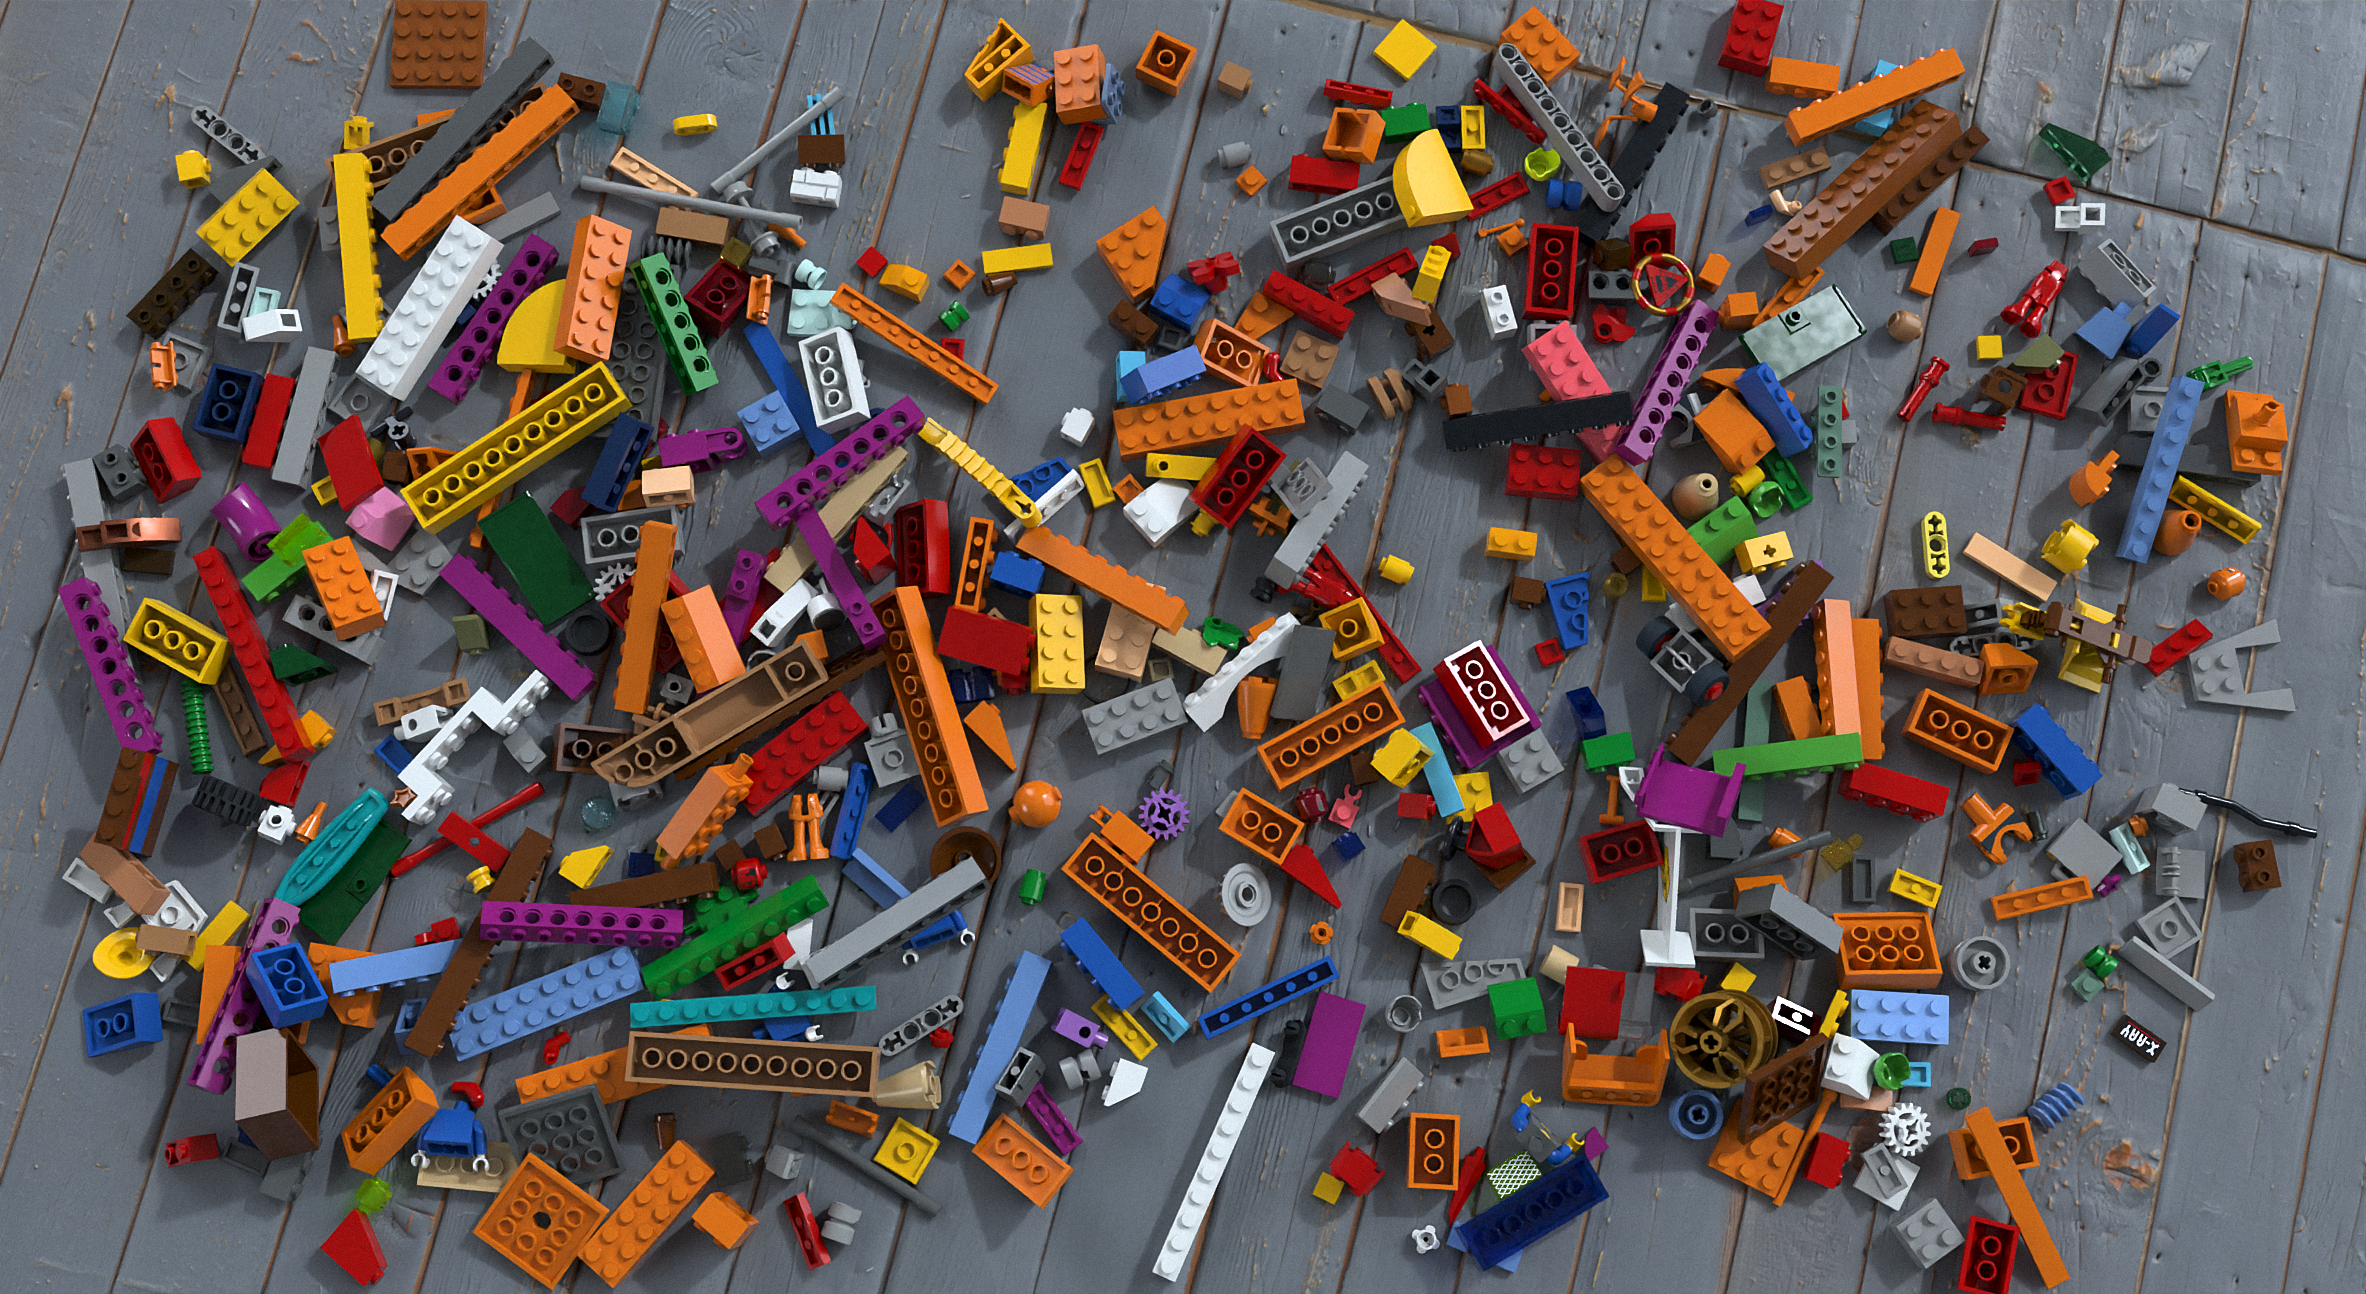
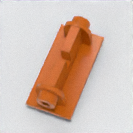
[746,274,773,325]
[149,341,178,393]

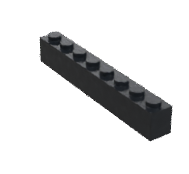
[1576,82,1690,250]
[1442,389,1635,452]

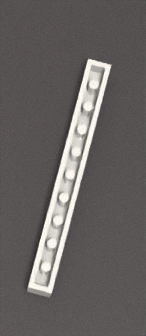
[1152,1043,1275,1282]

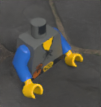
[1511,1089,1585,1166]

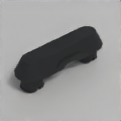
[1269,1020,1307,1088]

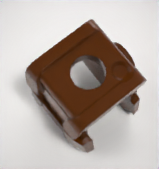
[1974,365,2028,416]

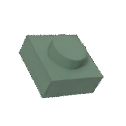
[2068,968,2105,1002]

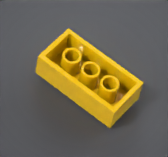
[195,167,300,267]
[1028,594,1085,694]
[123,598,234,685]

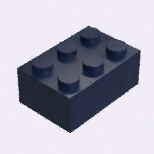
[192,363,265,446]

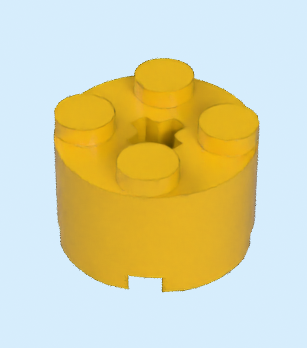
[2041,519,2099,574]

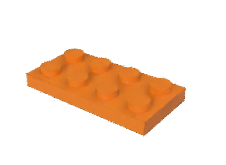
[972,1112,1074,1209]

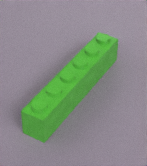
[1712,732,1864,783]

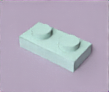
[2109,822,2150,875]

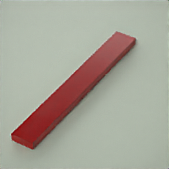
[1311,543,1422,685]

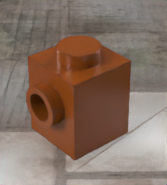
[1440,383,1473,419]

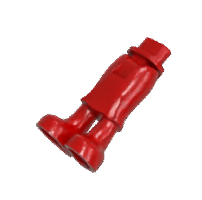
[2000,260,2069,338]
[1276,567,1358,610]

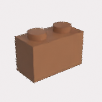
[998,196,1050,240]

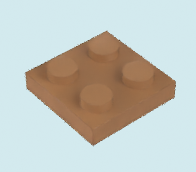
[1279,330,1340,391]

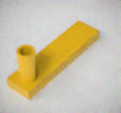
[1145,453,1217,480]

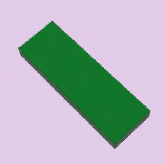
[1760,446,1813,512]

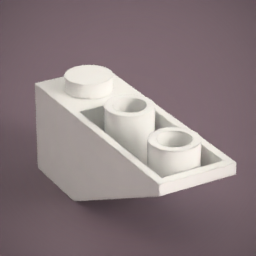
[750,578,820,647]

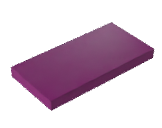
[1292,991,1366,1099]

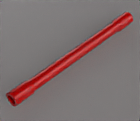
[390,781,546,878]

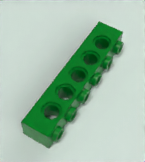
[629,252,719,397]

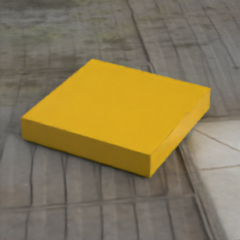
[1373,19,1437,82]
[873,1117,941,1185]

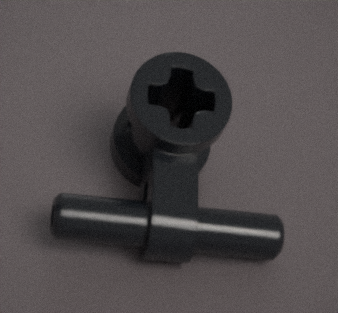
[369,406,417,451]

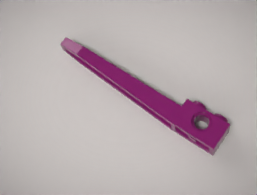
[786,489,889,652]
[694,549,769,702]

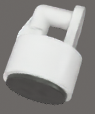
[806,577,846,632]

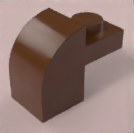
[1608,528,1642,579]

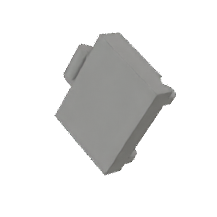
[2045,817,2124,890]

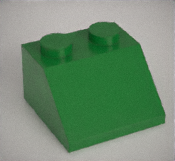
[1487,977,1547,1041]

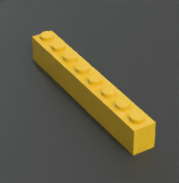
[333,153,385,343]

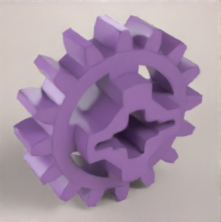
[1138,788,1190,841]

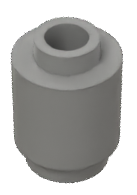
[1217,141,1252,169]
[812,766,848,792]

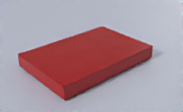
[2017,350,2079,421]

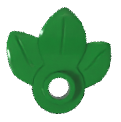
[1202,617,1245,651]

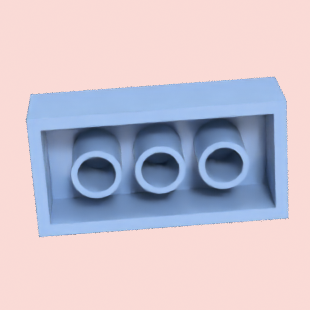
[1843,989,1949,1046]

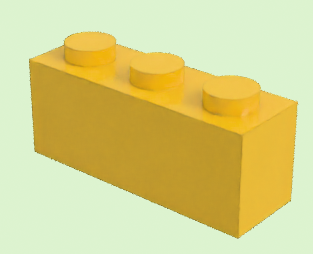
[1411,245,1452,304]

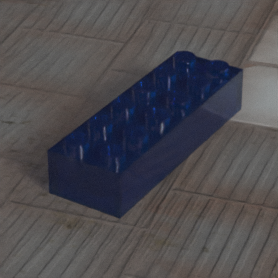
[1454,1153,1610,1272]

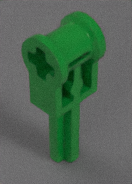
[2186,356,2254,393]

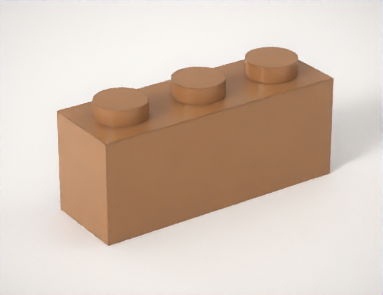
[655,206,732,252]

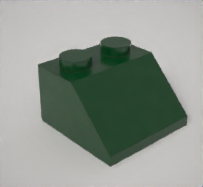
[269,644,338,687]

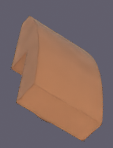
[1840,1086,1892,1114]

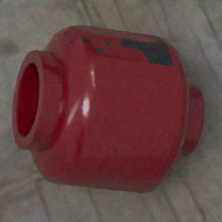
[1295,787,1329,824]

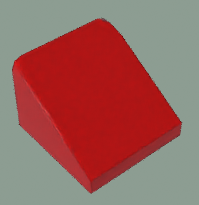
[1431,232,1461,261]

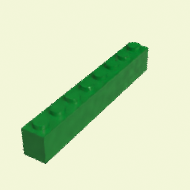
[641,873,830,1001]

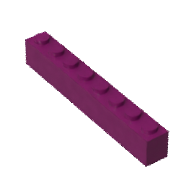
[439,553,597,703]

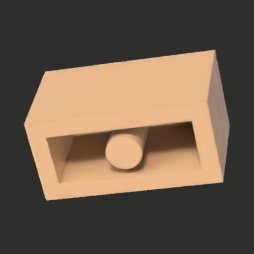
[642,466,694,508]

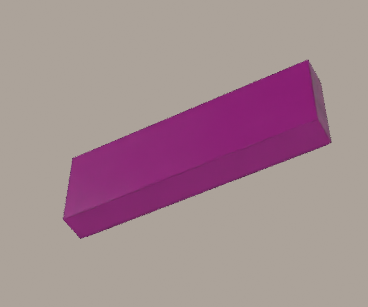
[1025,1082,1084,1156]

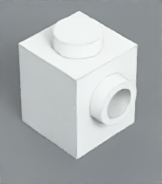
[1061,408,1095,448]

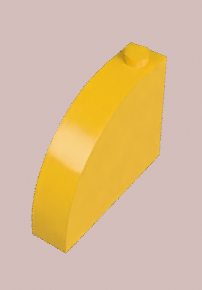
[1393,129,1474,228]
[497,279,577,374]

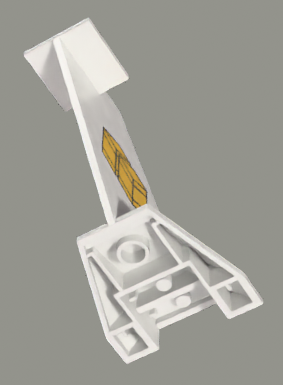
[1618,767,1714,968]

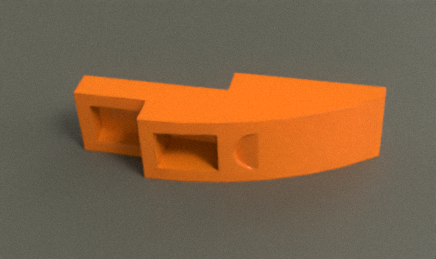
[1697,368,1795,402]

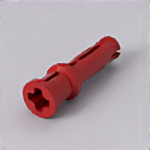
[1896,356,1950,422]
[1932,402,2006,431]

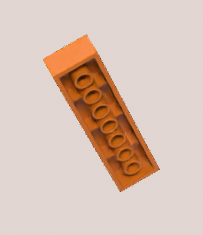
[1113,378,1305,462]
[1061,832,1241,994]
[515,1023,714,1106]

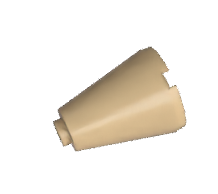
[1672,473,1719,521]
[871,1060,941,1110]

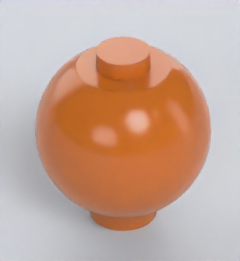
[1009,780,1062,828]

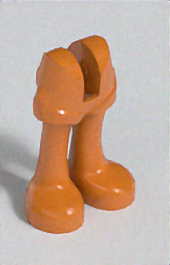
[787,793,832,862]

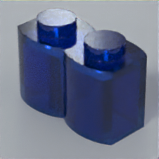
[946,666,996,705]

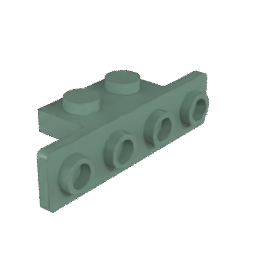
[1808,386,1842,478]

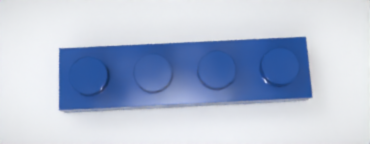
[829,762,875,861]

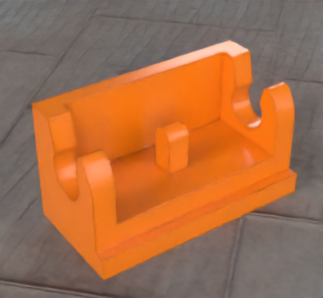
[1435,1026,1490,1058]
[825,1099,881,1139]

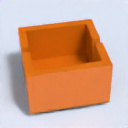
[1322,107,1386,164]

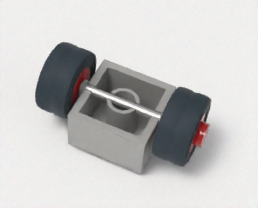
[1636,616,1730,707]

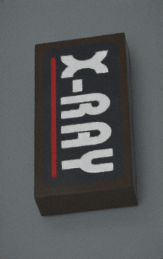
[2110,1015,2167,1063]

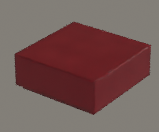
[1968,238,1999,257]

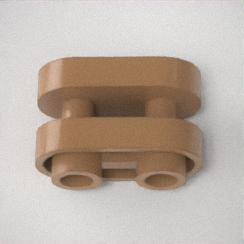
[1366,368,1414,421]

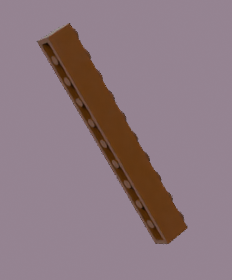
[1664,560,1834,767]
[403,827,554,1059]

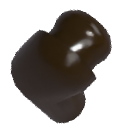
[1294,601,1321,626]

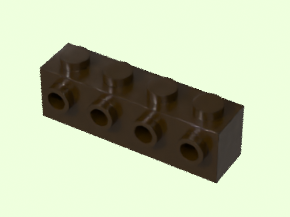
[126,248,219,340]

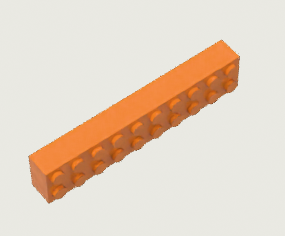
[1579,453,1772,664]
[869,586,989,828]

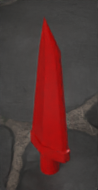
[1448,1146,1488,1227]

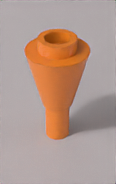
[767,223,807,249]
[332,315,357,357]
[293,801,328,845]

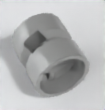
[1059,1048,1102,1091]
[821,1201,862,1245]

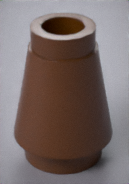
[981,271,1017,297]
[653,1112,677,1150]

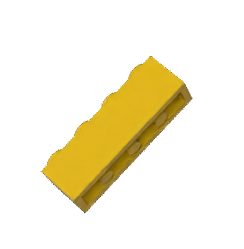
[997,101,1048,196]

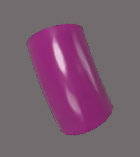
[209,481,288,563]

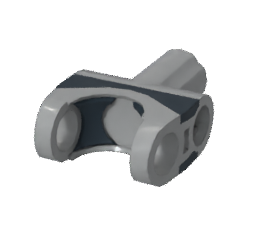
[1669,393,1709,449]

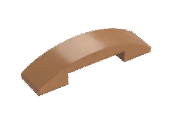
[373,677,471,727]

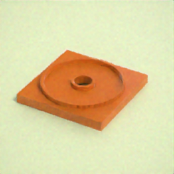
[472,1152,610,1290]

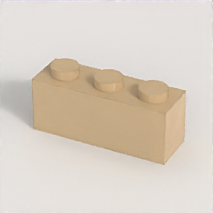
[1151,624,1227,678]

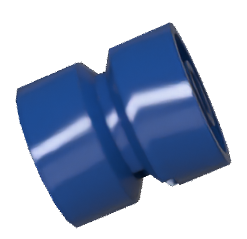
[1545,178,1582,212]

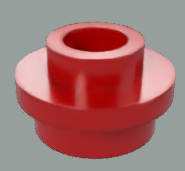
[929,1028,954,1048]

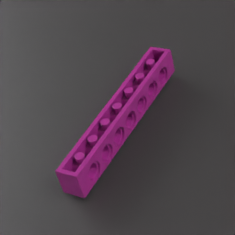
[427,233,559,405]
[1613,299,1719,467]
[755,395,926,531]
[58,577,163,756]
[186,898,300,1095]
[480,901,683,948]

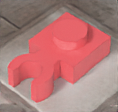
[1328,784,1362,830]

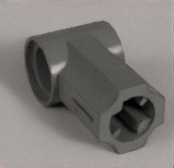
[748,255,797,289]

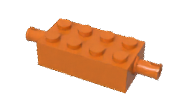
[656,753,754,871]

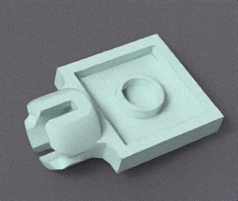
[787,289,857,337]

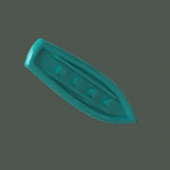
[273,788,390,907]

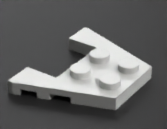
[104,880,208,983]

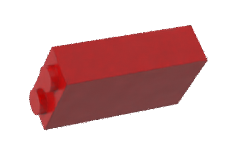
[937,605,1037,676]

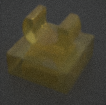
[719,236,753,269]

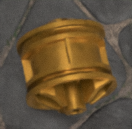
[1670,989,1778,1088]

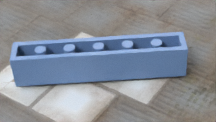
[328,938,464,998]

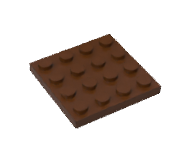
[1737,1032,1829,1145]

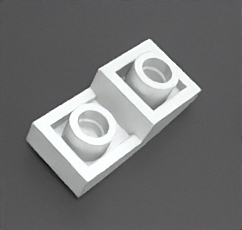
[783,918,813,970]

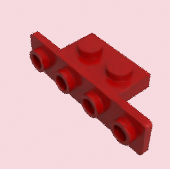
[1472,78,1547,146]

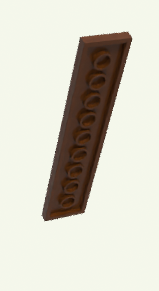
[673,643,888,782]

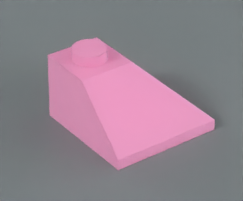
[345,485,417,551]

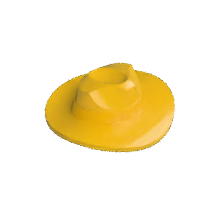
[93,927,156,979]

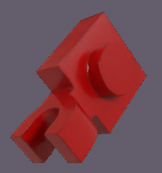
[414,916,462,946]

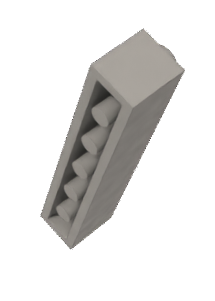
[271,346,343,490]

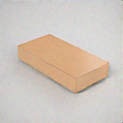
[1555,882,1584,933]

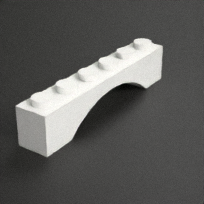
[1181,612,1301,732]

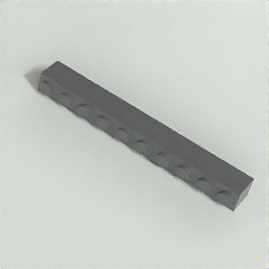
[370,37,555,224]

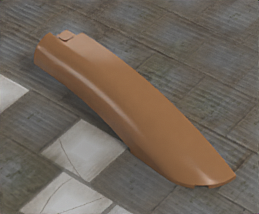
[590,638,829,787]

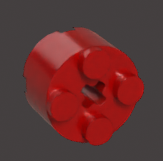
[1651,966,1707,1004]
[1329,1141,1386,1198]

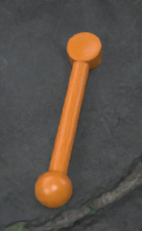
[1478,218,1525,238]

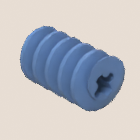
[2028,1082,2085,1134]

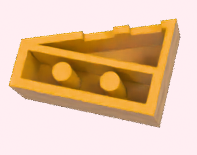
[964,18,1035,102]

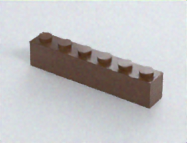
[1870,124,1990,236]
[569,862,720,909]

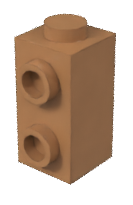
[135,924,198,960]

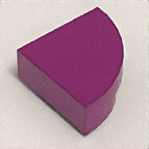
[1584,1127,1609,1161]

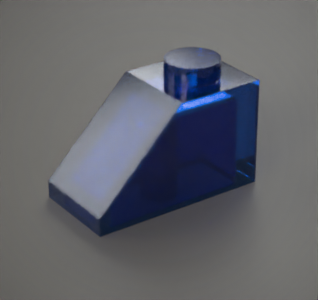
[1566,686,1607,740]

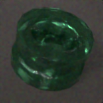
[1946,1088,1971,1110]

